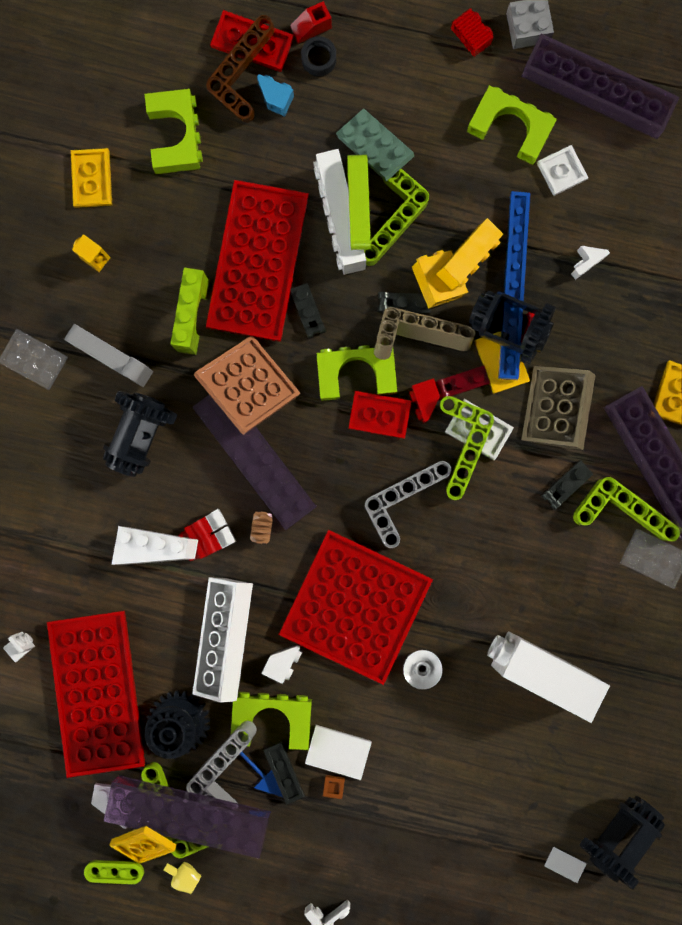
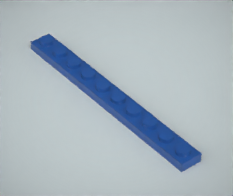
[498,191,530,380]

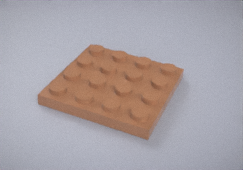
[194,336,300,435]

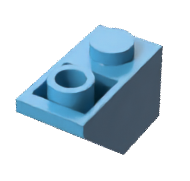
[257,74,294,116]

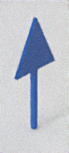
[239,752,283,797]

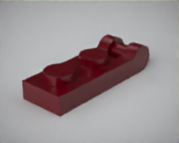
[435,365,490,400]

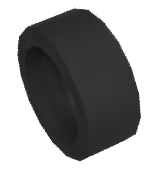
[301,36,336,76]

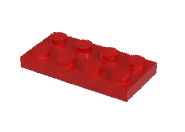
[210,10,294,72]

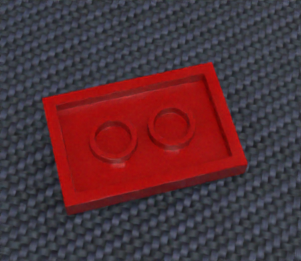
[348,391,411,439]

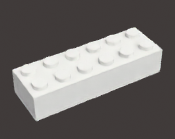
[313,149,366,275]
[193,577,253,702]

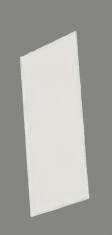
[544,847,586,883]

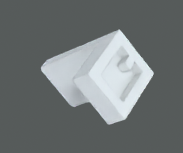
[3,632,35,663]
[304,900,350,925]

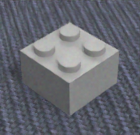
[506,0,554,49]

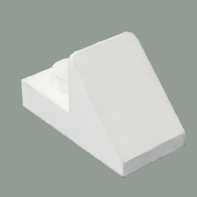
[571,246,610,280]

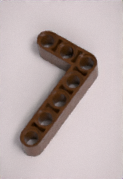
[206,15,275,123]

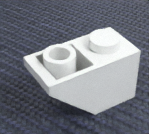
[262,645,302,684]

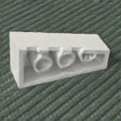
[112,526,198,565]

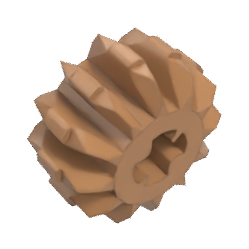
[250,511,273,544]

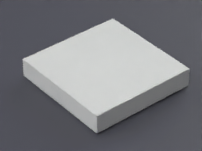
[537,145,588,196]

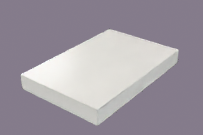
[445,399,514,461]
[305,725,372,780]

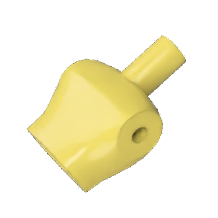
[164,862,201,894]

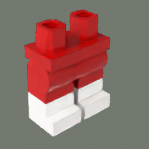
[178,509,237,561]

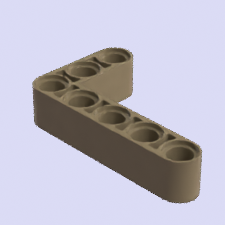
[374,307,475,360]

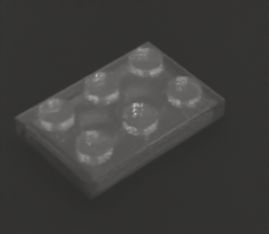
[0,329,68,390]
[620,529,682,589]

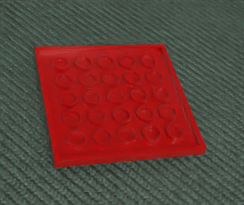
[279,530,433,685]

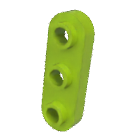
[84,860,144,884]

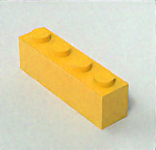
[436,218,503,290]

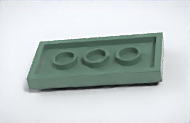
[336,109,414,181]

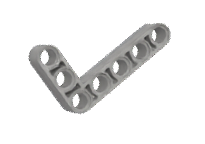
[64,324,153,388]
[365,461,451,548]
[186,721,257,824]

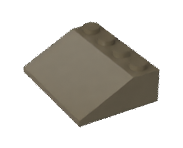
[521,366,596,450]

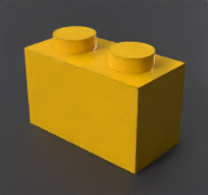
[72,234,110,272]

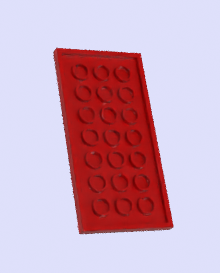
[206,180,309,342]
[47,610,145,778]

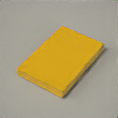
[71,148,112,208]
[475,331,530,394]
[650,360,682,425]
[110,826,177,864]

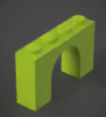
[467,85,557,165]
[145,89,203,174]
[171,268,209,355]
[317,345,397,401]
[231,692,312,750]

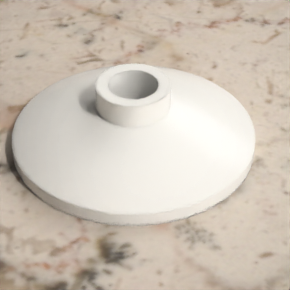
[403,650,442,689]

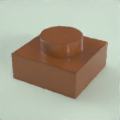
[323,775,345,799]

